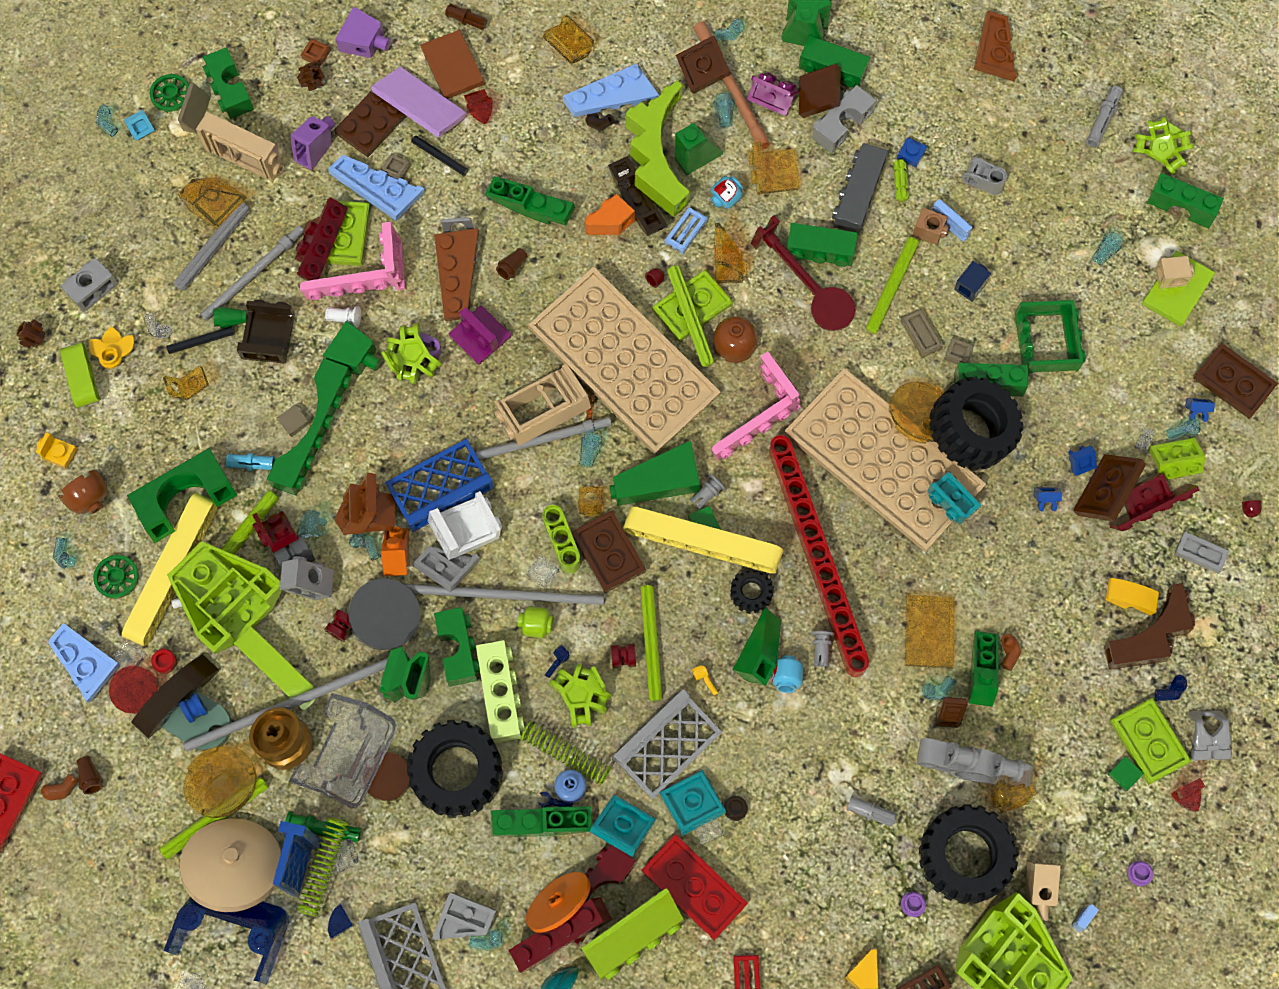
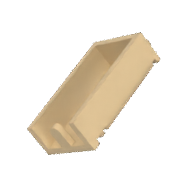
[196,112,284,183]
[494,364,591,446]

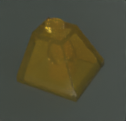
[177,177,247,229]
[714,223,747,283]

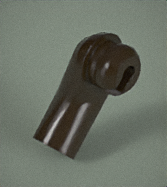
[585,113,614,131]

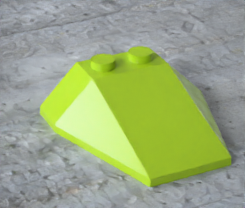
[167,541,282,654]
[955,892,1073,989]

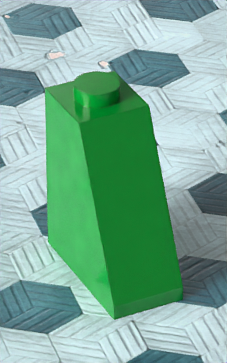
[675,123,723,175]

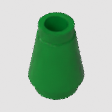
[213,306,246,329]

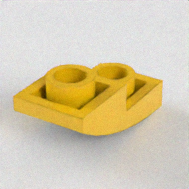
[1105,578,1159,615]

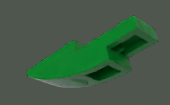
[485,176,576,226]
[491,806,592,837]

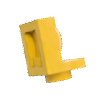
[36,432,77,469]

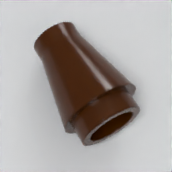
[496,248,528,280]
[76,756,103,794]

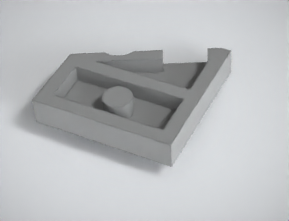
[414,546,479,592]
[432,892,497,940]

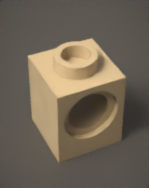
[1155,256,1194,289]

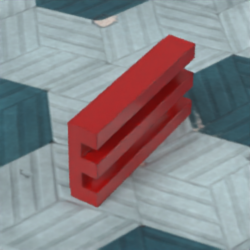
[733,955,760,989]

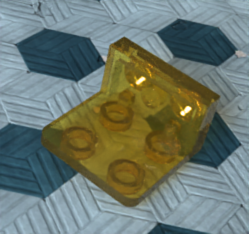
[748,142,800,194]

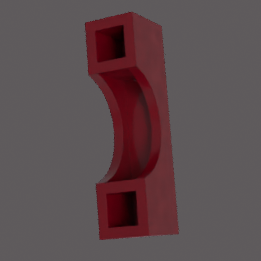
[572,845,636,947]
[508,897,613,973]

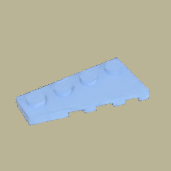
[563,64,659,117]
[328,155,425,221]

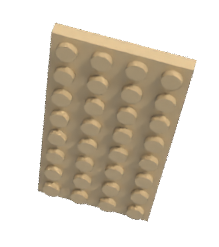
[528,267,721,455]
[784,368,986,553]

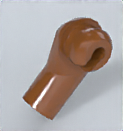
[1001,634,1021,671]
[41,774,78,801]

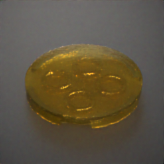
[888,382,944,444]
[183,746,257,818]

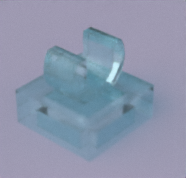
[298,510,327,538]

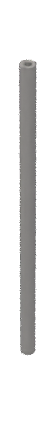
[404,584,604,605]
[183,658,388,752]

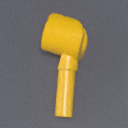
[692,665,719,695]

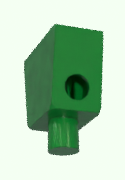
[323,321,382,375]

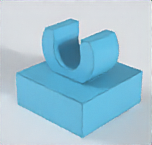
[123,110,155,141]

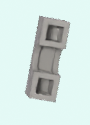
[812,85,877,154]

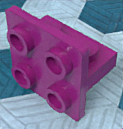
[747,72,799,116]
[449,306,511,365]

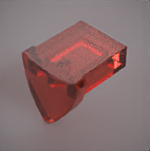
[464,89,493,124]
[1171,778,1205,812]

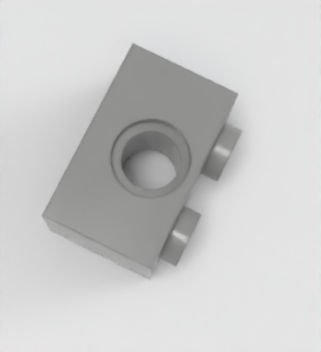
[61,257,118,313]
[280,556,334,600]

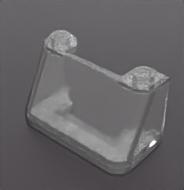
[289,693,396,808]

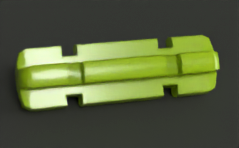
[893,159,909,202]

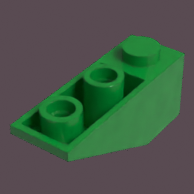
[732,608,781,686]
[969,631,999,707]

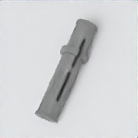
[1086,86,1123,148]

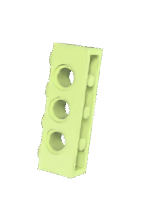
[476,640,525,743]

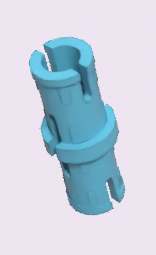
[226,453,275,471]

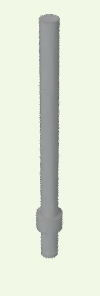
[200,225,304,321]
[476,417,612,460]

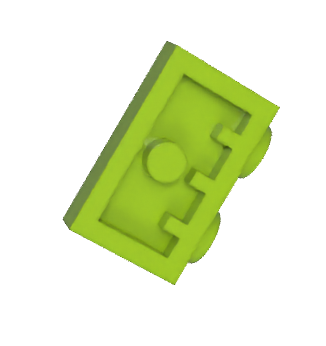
[1149,438,1206,480]

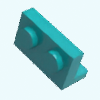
[927,472,981,525]

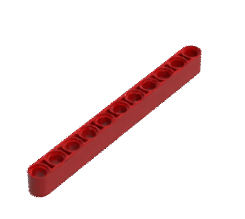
[769,435,869,678]

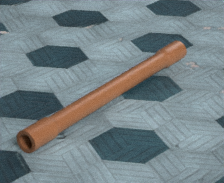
[694,21,770,150]

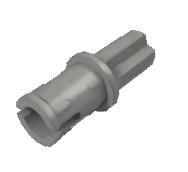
[846,795,896,827]

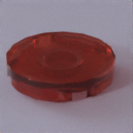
[109,666,158,714]

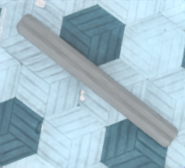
[173,202,250,291]

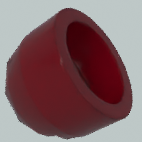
[645,268,665,288]
[1242,500,1262,518]

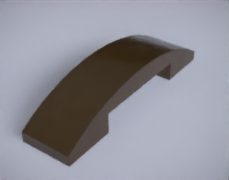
[608,156,667,236]
[131,654,219,739]

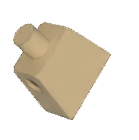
[1026,862,1061,921]

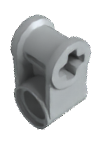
[962,157,1007,195]

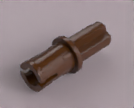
[445,3,487,30]

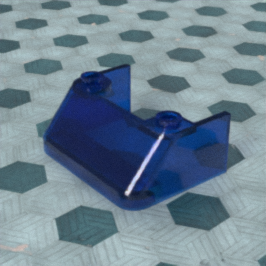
[163,897,289,985]

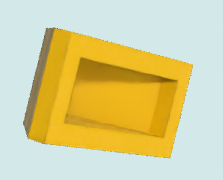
[845,949,878,989]

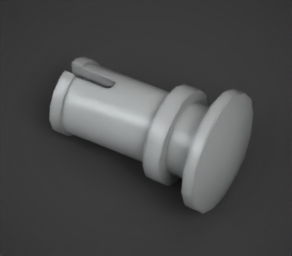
[690,474,726,510]
[811,630,834,667]

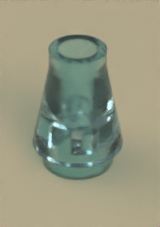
[713,93,734,127]
[1092,231,1124,265]
[579,432,603,468]

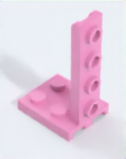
[300,222,405,300]
[712,351,801,461]

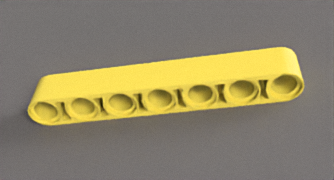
[122,493,218,646]
[623,507,784,574]

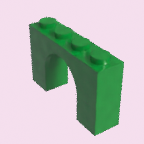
[127,448,237,543]

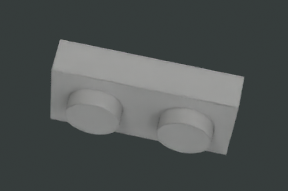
[1174,532,1229,574]

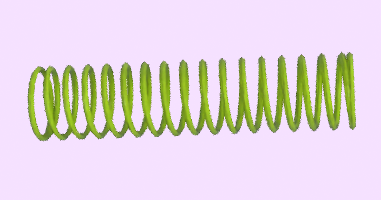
[521,721,611,786]
[296,817,349,916]

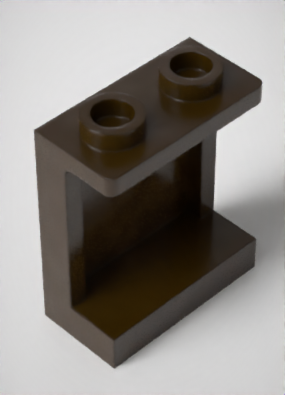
[237,299,295,364]

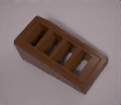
[936,697,968,728]
[896,963,953,989]

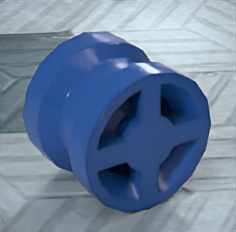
[179,693,208,723]

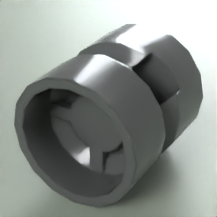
[272,534,315,568]

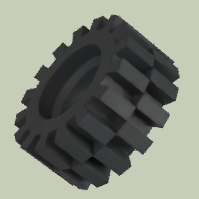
[730,568,774,614]

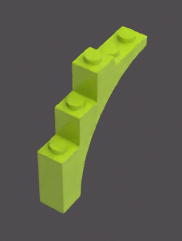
[625,80,690,217]

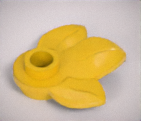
[89,326,135,369]

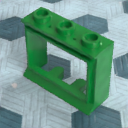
[1014,300,1086,374]

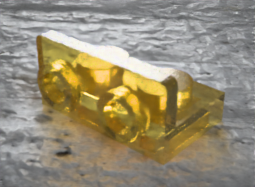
[991,779,1037,814]

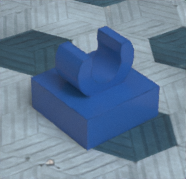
[1185,398,1215,422]
[1068,446,1097,476]
[1034,487,1062,512]

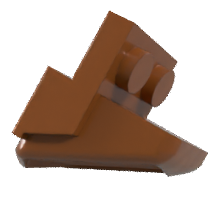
[334,472,396,535]

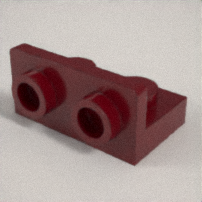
[252,511,299,553]

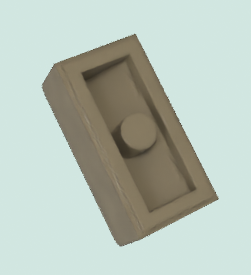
[178,83,210,134]

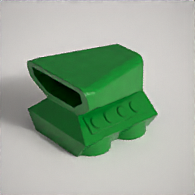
[781,0,832,46]
[380,646,431,703]

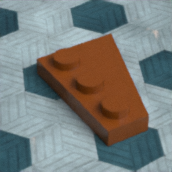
[974,11,1017,82]

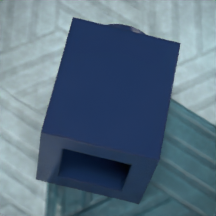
[954,261,991,302]

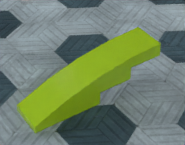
[234,626,317,712]

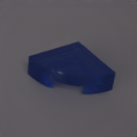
[328,904,354,939]

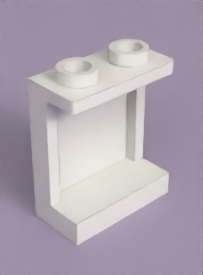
[428,491,502,560]

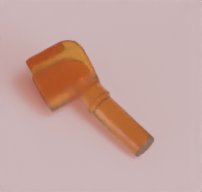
[584,389,596,420]

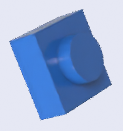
[897,137,927,168]

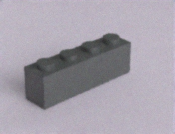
[832,143,888,235]

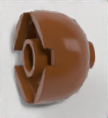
[713,316,758,363]
[58,470,108,514]

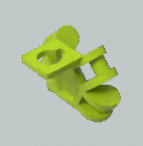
[1132,116,1194,175]
[381,323,442,384]
[548,663,611,728]

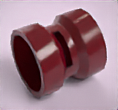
[324,609,351,642]
[611,643,636,669]

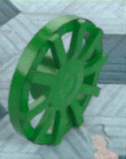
[149,74,189,113]
[93,555,139,599]

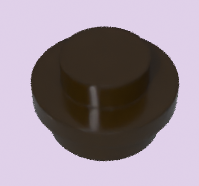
[724,796,748,821]

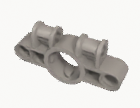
[917,738,1033,792]

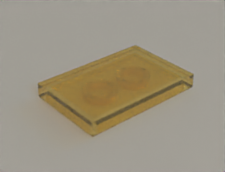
[905,595,955,669]

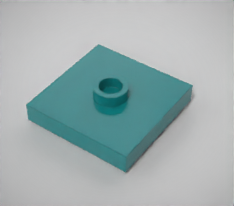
[659,770,726,836]
[590,795,656,857]

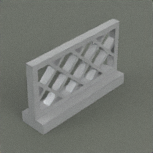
[611,689,722,800]
[358,903,446,989]

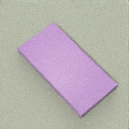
[372,67,467,138]

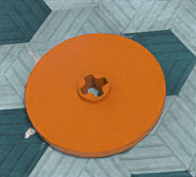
[526,872,591,933]

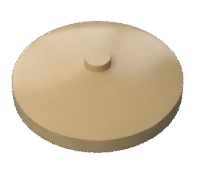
[180,818,281,912]

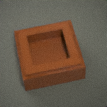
[301,38,331,67]

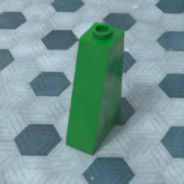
[609,441,700,506]

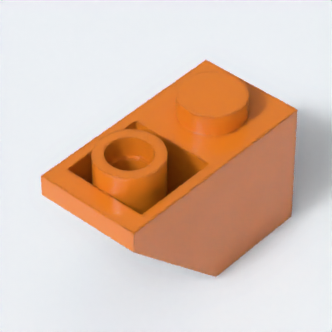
[584,194,635,235]
[381,527,409,576]

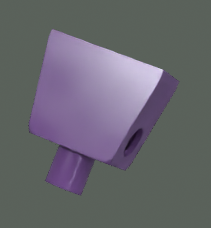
[335,7,391,58]
[290,116,335,171]

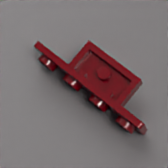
[295,197,348,281]
[1108,473,1199,531]

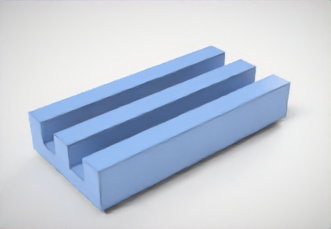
[932,199,972,242]
[665,207,707,254]

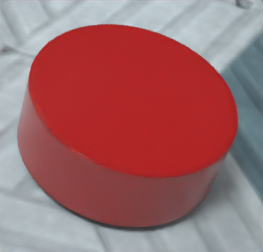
[151,649,177,674]

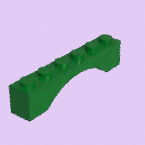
[267,358,353,496]

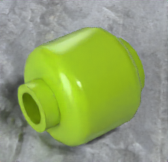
[518,606,553,639]

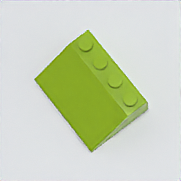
[581,888,684,981]

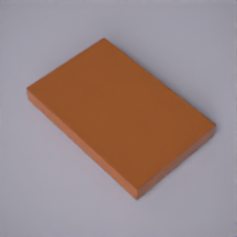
[420,29,485,99]

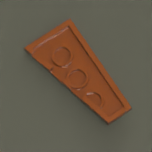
[434,228,479,321]

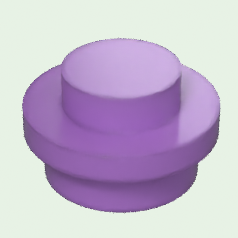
[1127,861,1153,886]
[901,891,926,917]

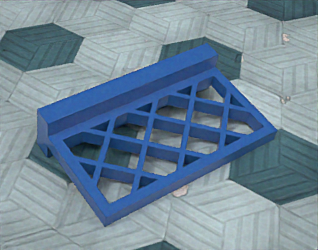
[385,438,494,532]
[273,821,323,898]

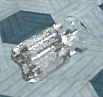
[1135,426,1156,452]

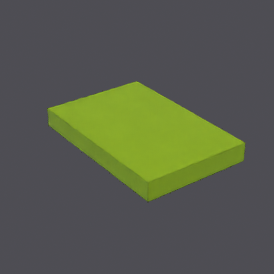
[325,200,370,266]
[1142,250,1215,327]
[652,269,733,343]
[1110,698,1192,785]

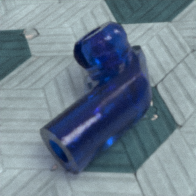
[1154,675,1187,701]

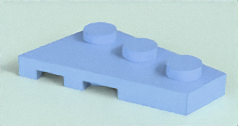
[48,623,120,703]

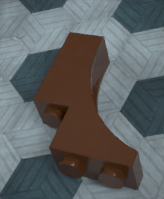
[1104,583,1195,670]

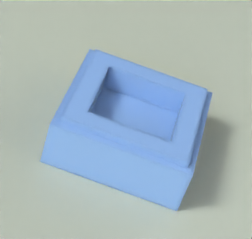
[1072,904,1099,932]

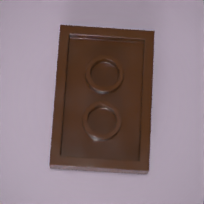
[334,90,407,158]
[1193,343,1278,419]
[1073,454,1146,522]
[571,511,646,593]

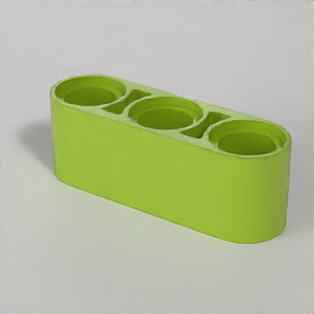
[60,342,100,408]
[542,505,581,573]

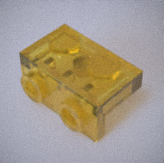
[543,14,594,64]

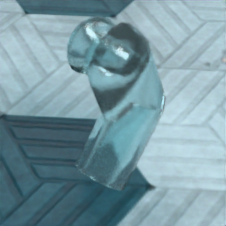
[715,19,744,40]
[96,105,118,137]
[1166,419,1201,441]
[349,533,381,560]
[53,537,76,569]
[922,675,957,700]
[469,930,504,951]

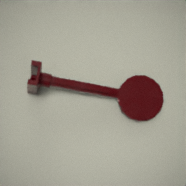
[751,215,856,331]

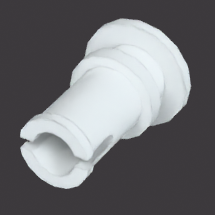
[325,306,362,328]

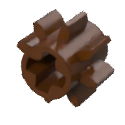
[297,62,325,91]
[16,319,46,349]

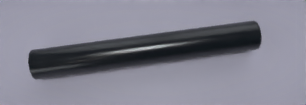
[411,135,469,176]
[166,326,235,354]

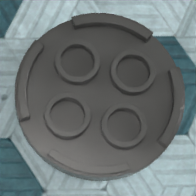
[348,578,420,650]

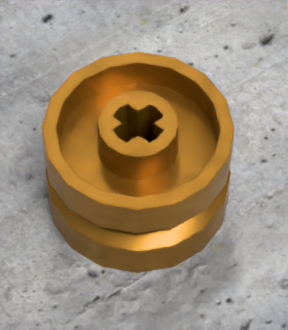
[249,707,313,770]

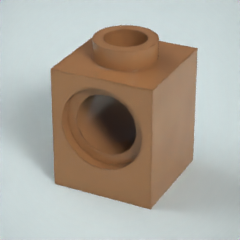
[912,208,949,245]

